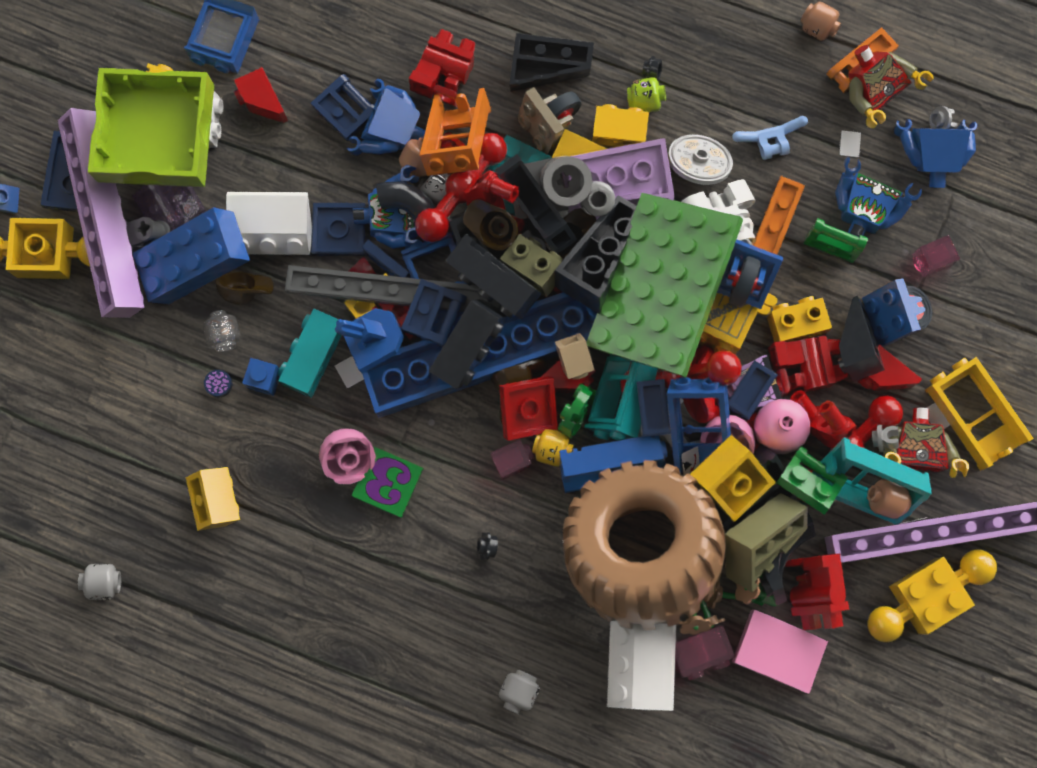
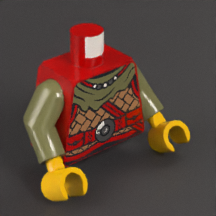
[848,45,933,128]
[883,408,969,478]

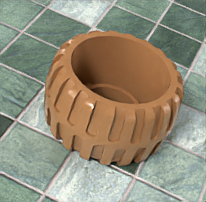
[563,460,726,631]

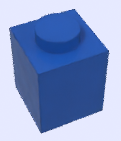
[242,358,280,396]

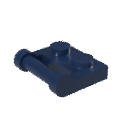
[311,74,375,142]
[401,279,467,347]

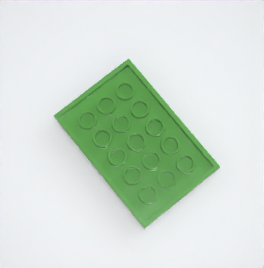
[586,193,743,378]

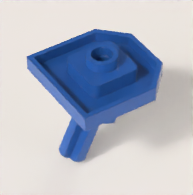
[335,308,404,373]

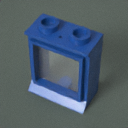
[184,0,259,74]

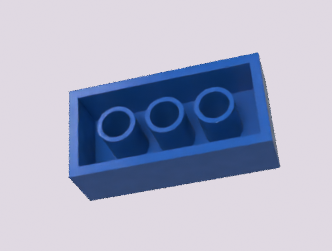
[133,207,250,304]

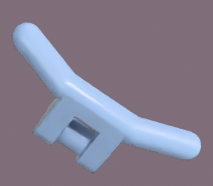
[732,116,808,160]

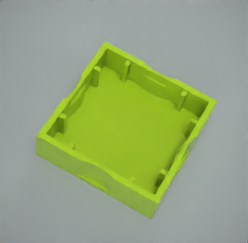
[88,68,214,187]

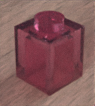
[913,235,960,277]
[490,439,534,480]

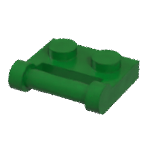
[803,218,868,263]
[777,446,849,515]

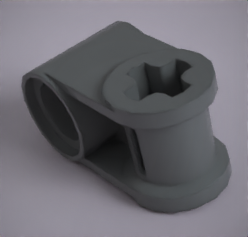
[126,217,170,254]

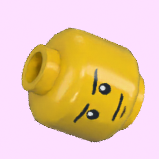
[532,429,574,467]

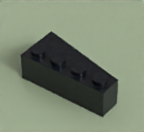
[555,195,637,315]

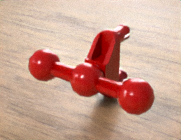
[415,133,525,242]
[620,345,742,423]
[790,390,903,503]

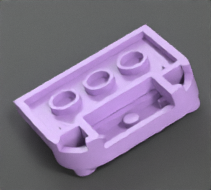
[562,138,674,219]

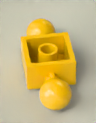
[0,218,90,279]
[867,549,997,642]

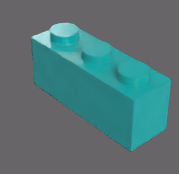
[278,309,342,398]

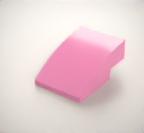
[732,610,828,694]

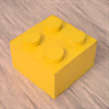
[690,435,776,522]

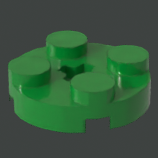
[558,383,597,438]

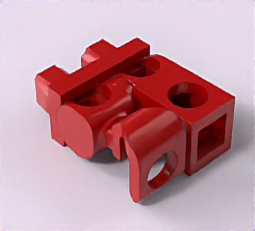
[409,29,475,107]
[768,336,848,397]
[785,553,849,630]

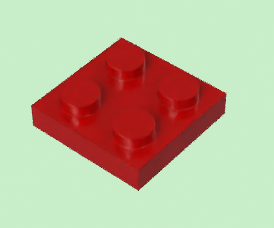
[499,376,558,441]

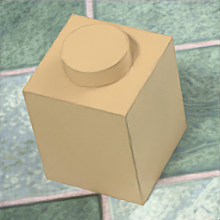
[554,333,594,379]

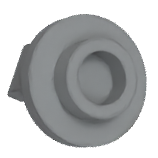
[930,106,958,129]
[872,425,899,452]

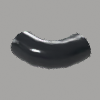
[376,182,435,227]

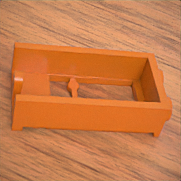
[420,88,491,176]

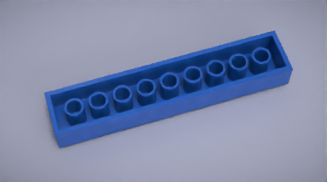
[362,292,597,418]

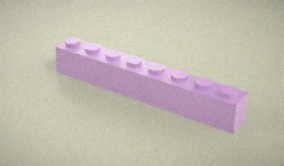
[58,108,144,317]
[825,502,1037,563]

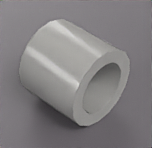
[540,155,593,206]

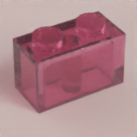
[675,625,735,681]

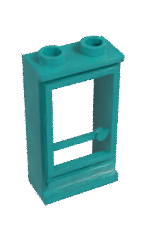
[584,354,658,441]
[812,437,932,525]

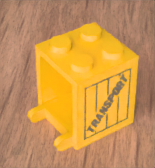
[697,293,777,355]

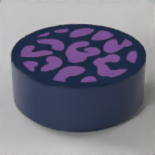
[204,370,233,398]

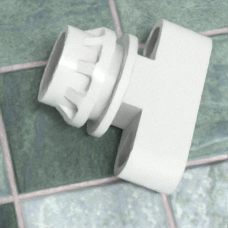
[681,179,756,244]

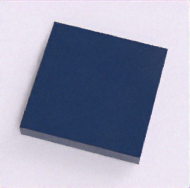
[311,203,366,256]

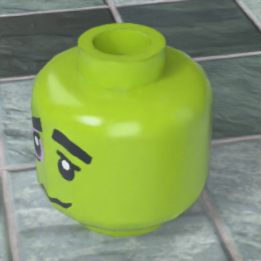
[627,77,666,113]

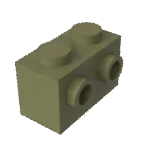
[500,234,563,297]

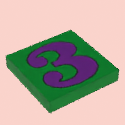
[352,447,424,518]

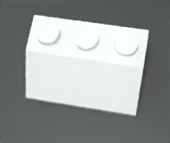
[226,192,312,255]
[607,621,676,711]

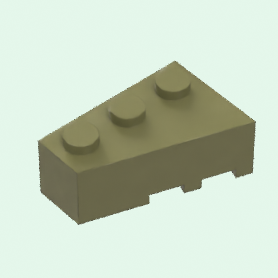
[725,493,808,592]

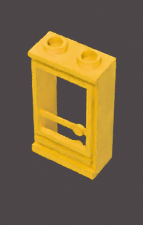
[925,357,1034,471]

